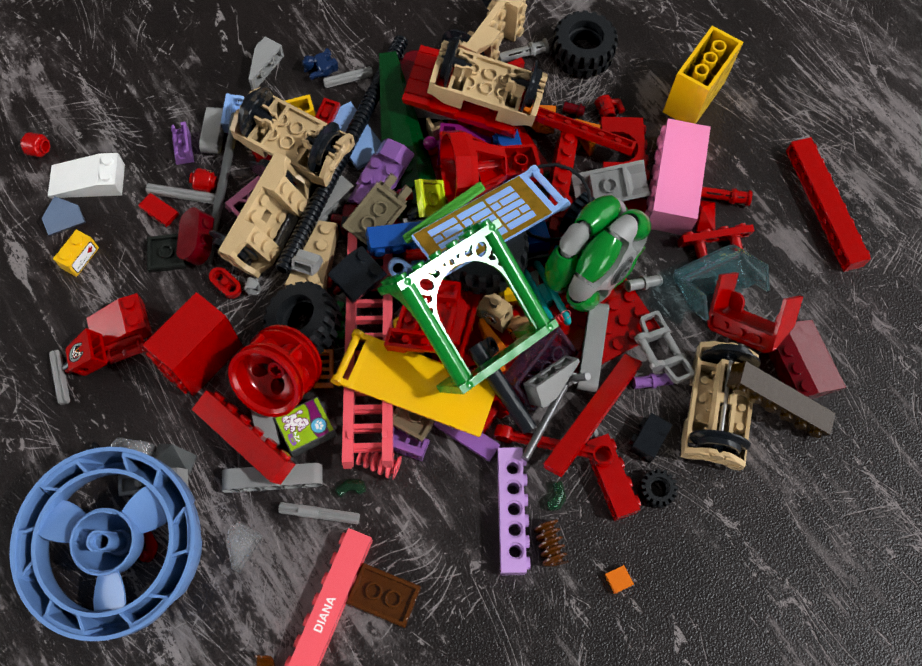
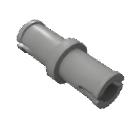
[624,274,663,292]

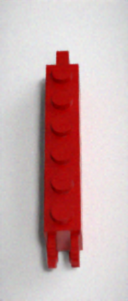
[545,131,578,236]

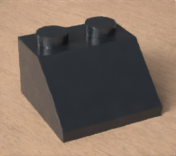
[328,246,387,303]

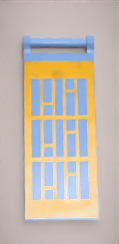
[412,165,571,277]

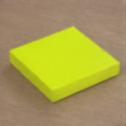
[414,179,446,218]

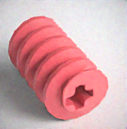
[356,452,402,480]

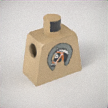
[476,293,513,334]

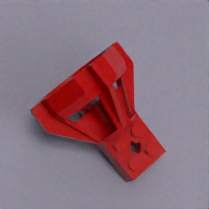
[439,130,543,206]

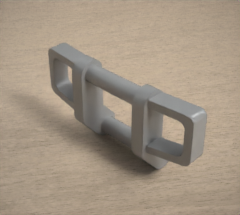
[634,311,695,384]

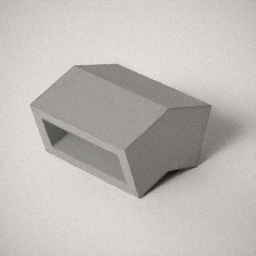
[291,249,323,276]

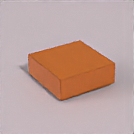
[605,565,634,594]

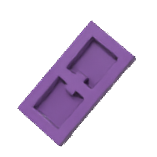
[171,122,194,165]
[393,427,430,461]

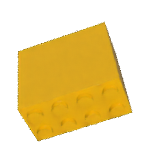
[663,26,743,124]

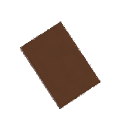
[346,563,421,628]

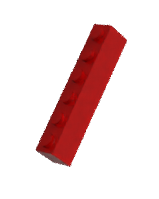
[192,390,296,485]

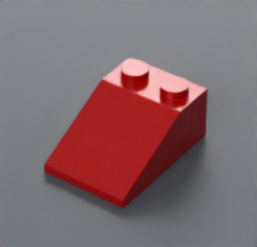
[86,293,152,346]

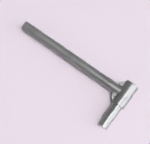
[521,372,591,461]

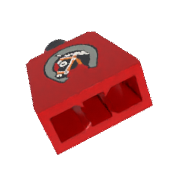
[62,328,107,376]

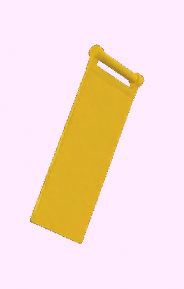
[330,329,495,437]

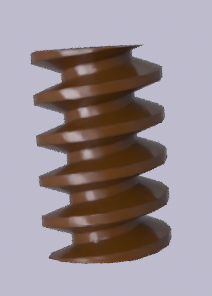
[534,520,569,567]

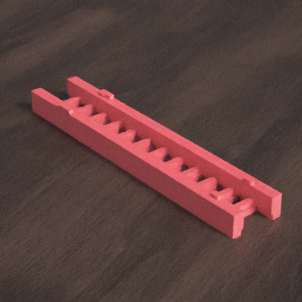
[342,232,393,469]

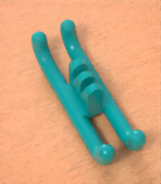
[524,260,571,332]

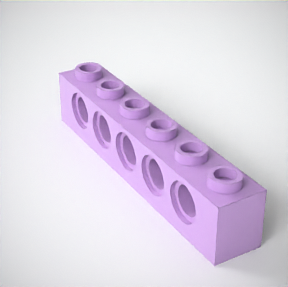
[497,448,530,575]

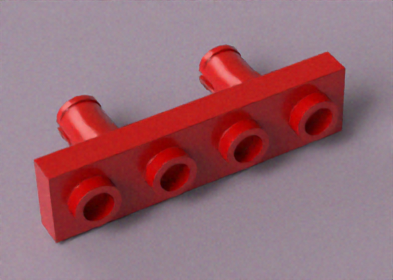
[677,223,755,262]

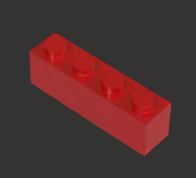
[585,434,641,521]

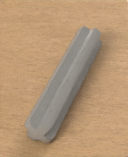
[323,66,373,88]
[49,350,70,405]

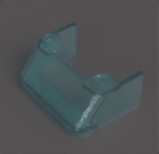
[674,245,770,321]

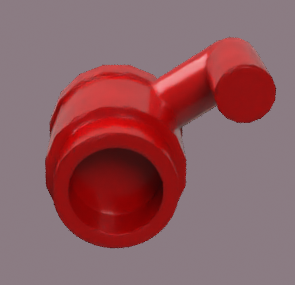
[594,95,625,117]

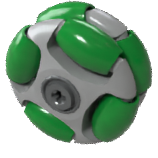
[544,195,651,312]

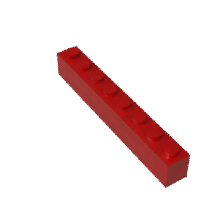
[786,137,871,272]

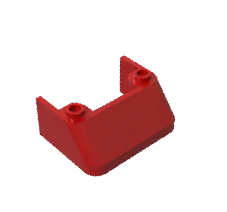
[707,272,803,353]

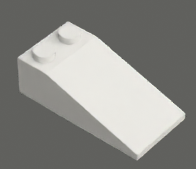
[48,153,125,198]

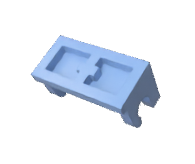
[220,93,244,133]

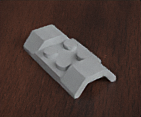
[572,160,650,202]

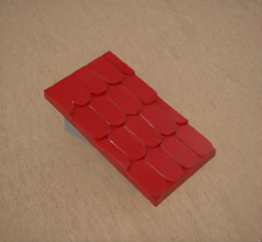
[402,45,525,138]

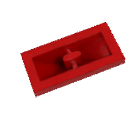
[696,201,715,233]

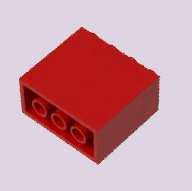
[142,292,243,396]

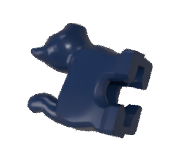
[302,48,338,80]

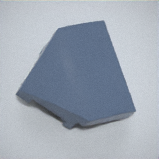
[42,196,86,236]

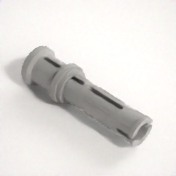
[498,38,549,62]

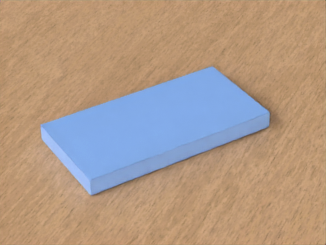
[333,101,381,170]

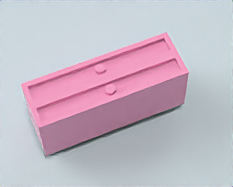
[645,118,710,235]

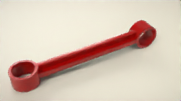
[493,424,614,467]

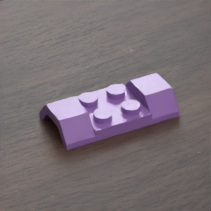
[348,138,414,204]

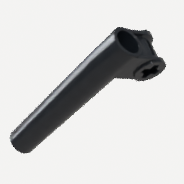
[467,336,537,434]

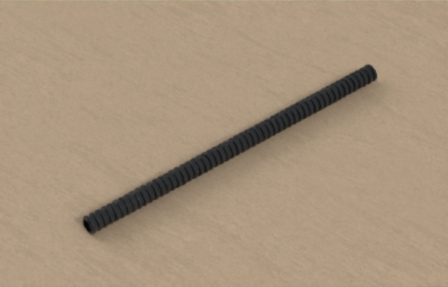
[275,35,408,274]

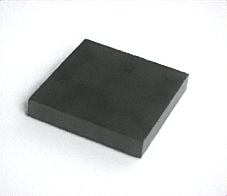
[147,234,187,273]

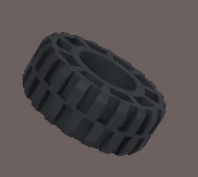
[447,231,529,295]

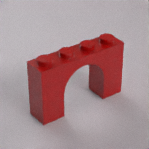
[599,117,650,181]

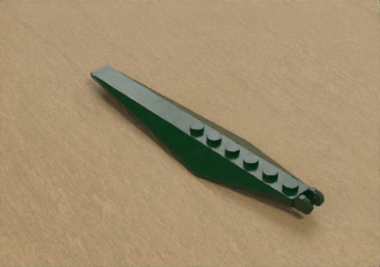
[379,51,436,222]

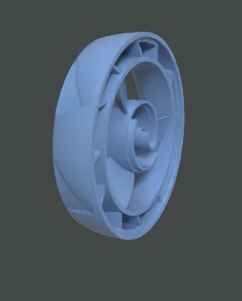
[9,447,202,641]

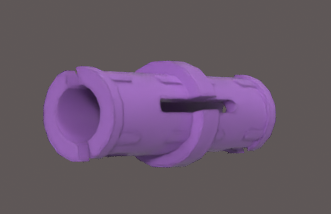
[632,373,674,389]

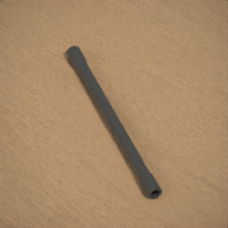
[202,112,236,266]

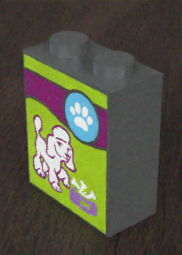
[274,396,338,457]

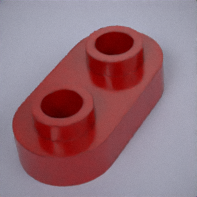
[209,267,242,299]

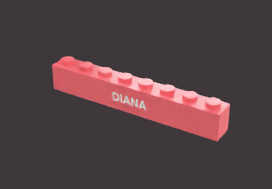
[284,528,373,666]

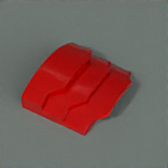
[384,279,468,353]

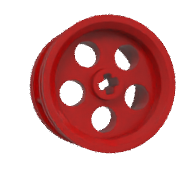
[228,325,322,417]

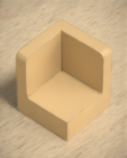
[426,117,443,140]

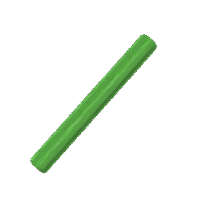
[402,182,485,244]

